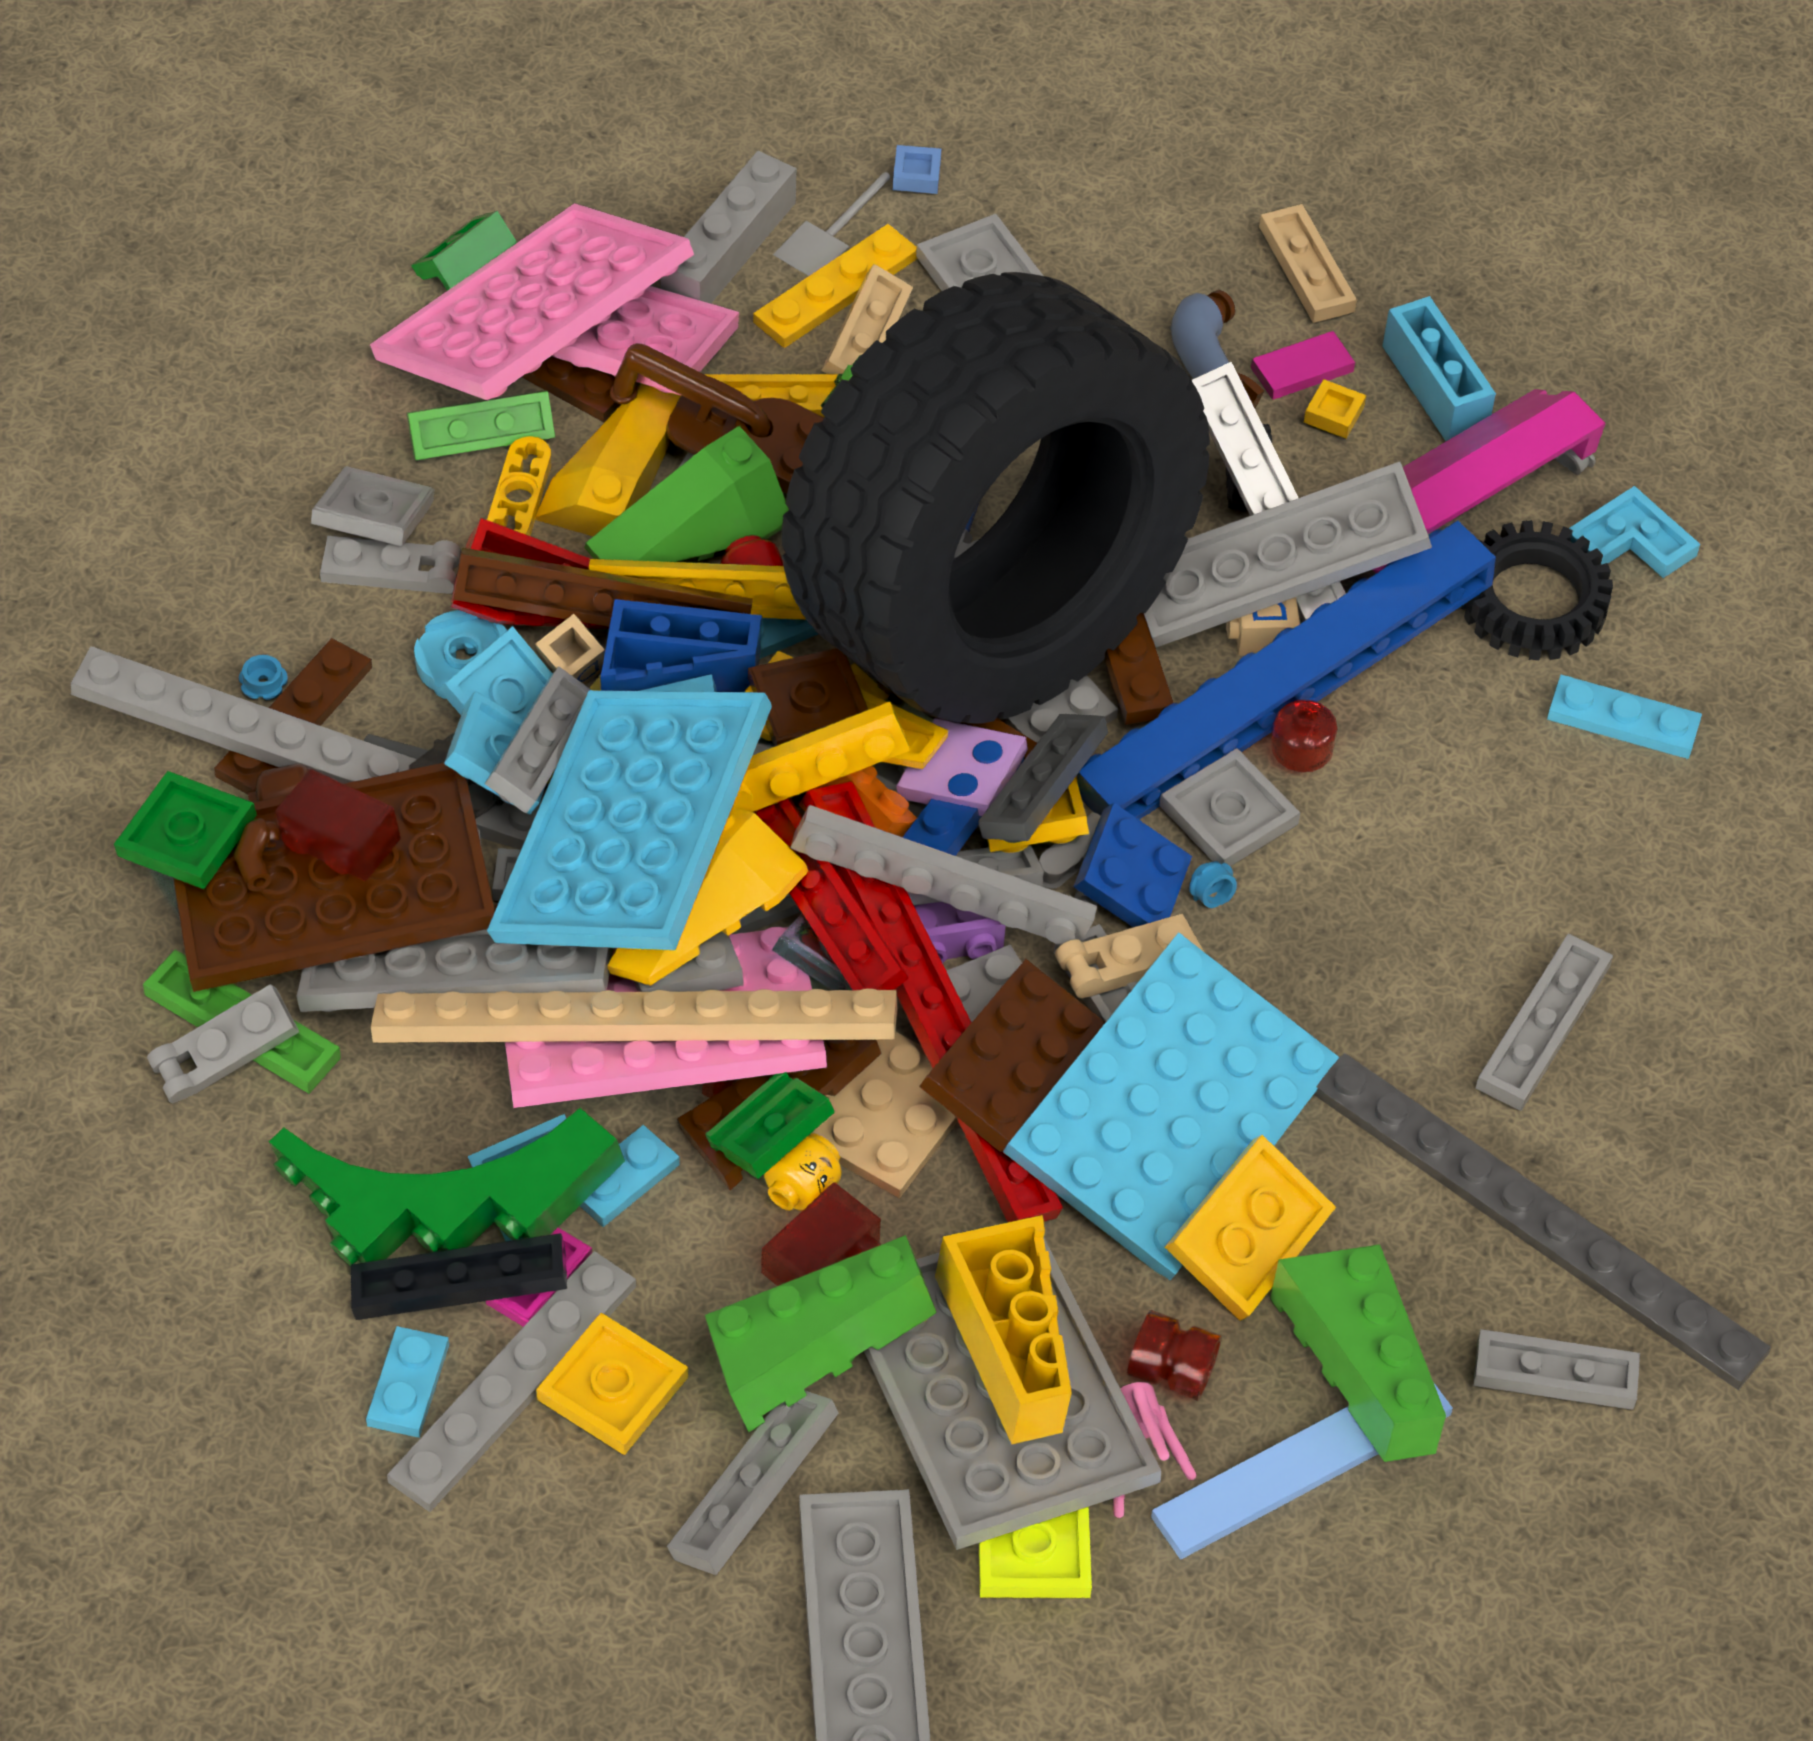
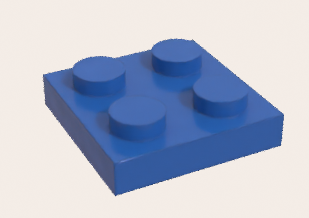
[1073,803,1192,928]

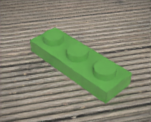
[406,390,555,460]

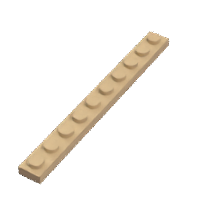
[371,989,897,1043]

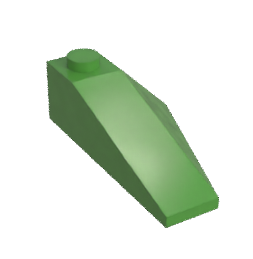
[584,426,789,562]

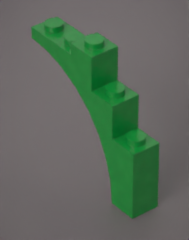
[268,1108,625,1266]

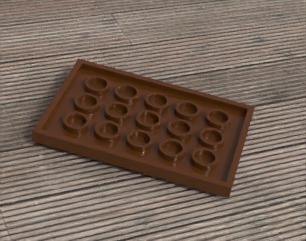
[173,763,495,992]

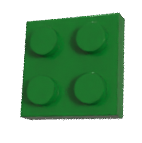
[114,771,257,889]

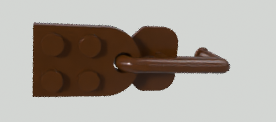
[610,343,824,494]

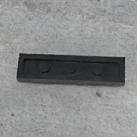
[351,1233,567,1320]

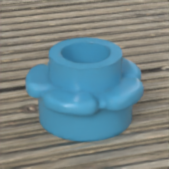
[239,655,288,700]
[1189,861,1237,908]

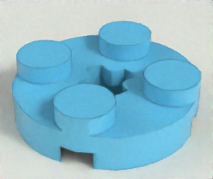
[414,610,507,699]

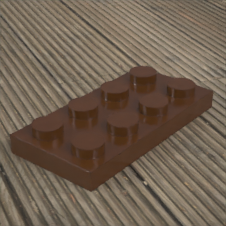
[919,959,1106,1152]

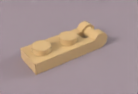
[1055,913,1204,998]

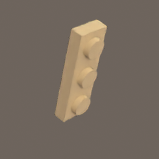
[1259,204,1357,323]
[821,264,913,374]

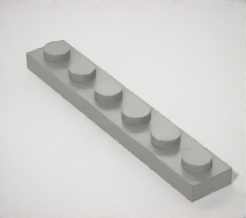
[790,805,1097,944]
[387,1251,636,1512]

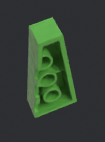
[705,1235,937,1432]
[1270,1244,1446,1462]

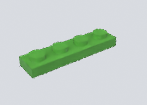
[143,949,341,1094]

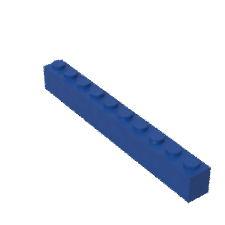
[1077,520,1496,819]

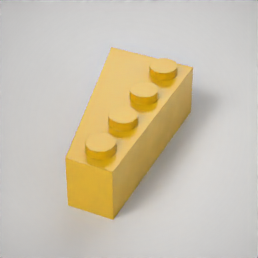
[935,1215,1072,1444]

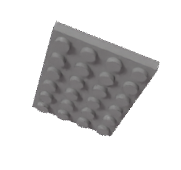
[864,1238,1161,1550]

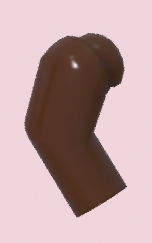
[234,818,280,891]

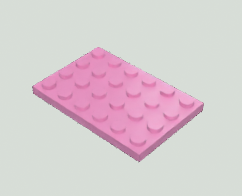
[370,203,694,401]
[505,926,827,1108]

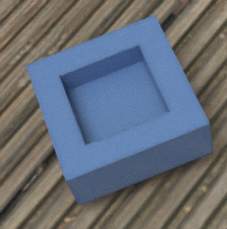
[893,145,941,194]

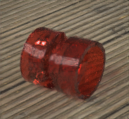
[1127,1310,1222,1401]

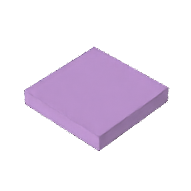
[896,718,1028,816]

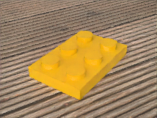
[1165,1135,1336,1321]

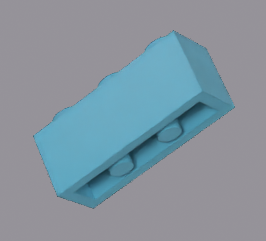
[1382,296,1496,441]

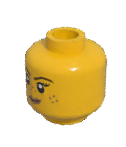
[764,1133,842,1211]

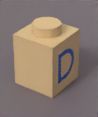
[1226,597,1300,656]
[536,614,605,685]

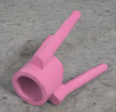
[1113,1382,1196,1518]

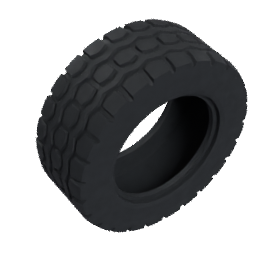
[782,272,1210,723]

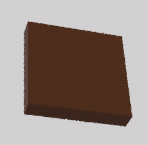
[748,648,869,747]

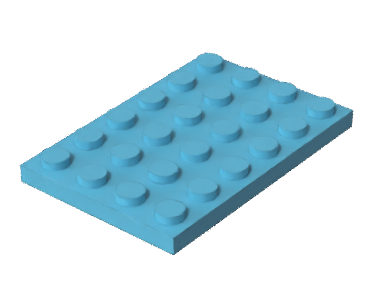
[487,690,772,950]
[1003,932,1340,1280]

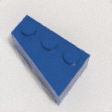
[600,599,762,692]

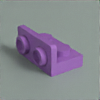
[914,902,1006,963]

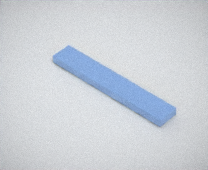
[1151,1382,1453,1560]

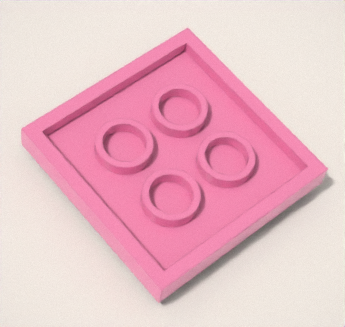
[553,286,739,395]

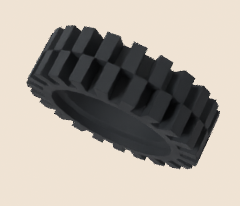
[1461,520,1613,660]

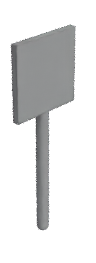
[773,172,890,276]

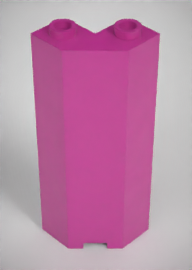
[1372,389,1606,574]

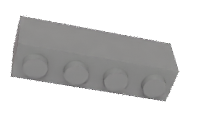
[661,151,797,304]

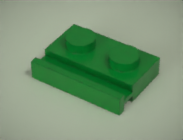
[705,1072,835,1179]

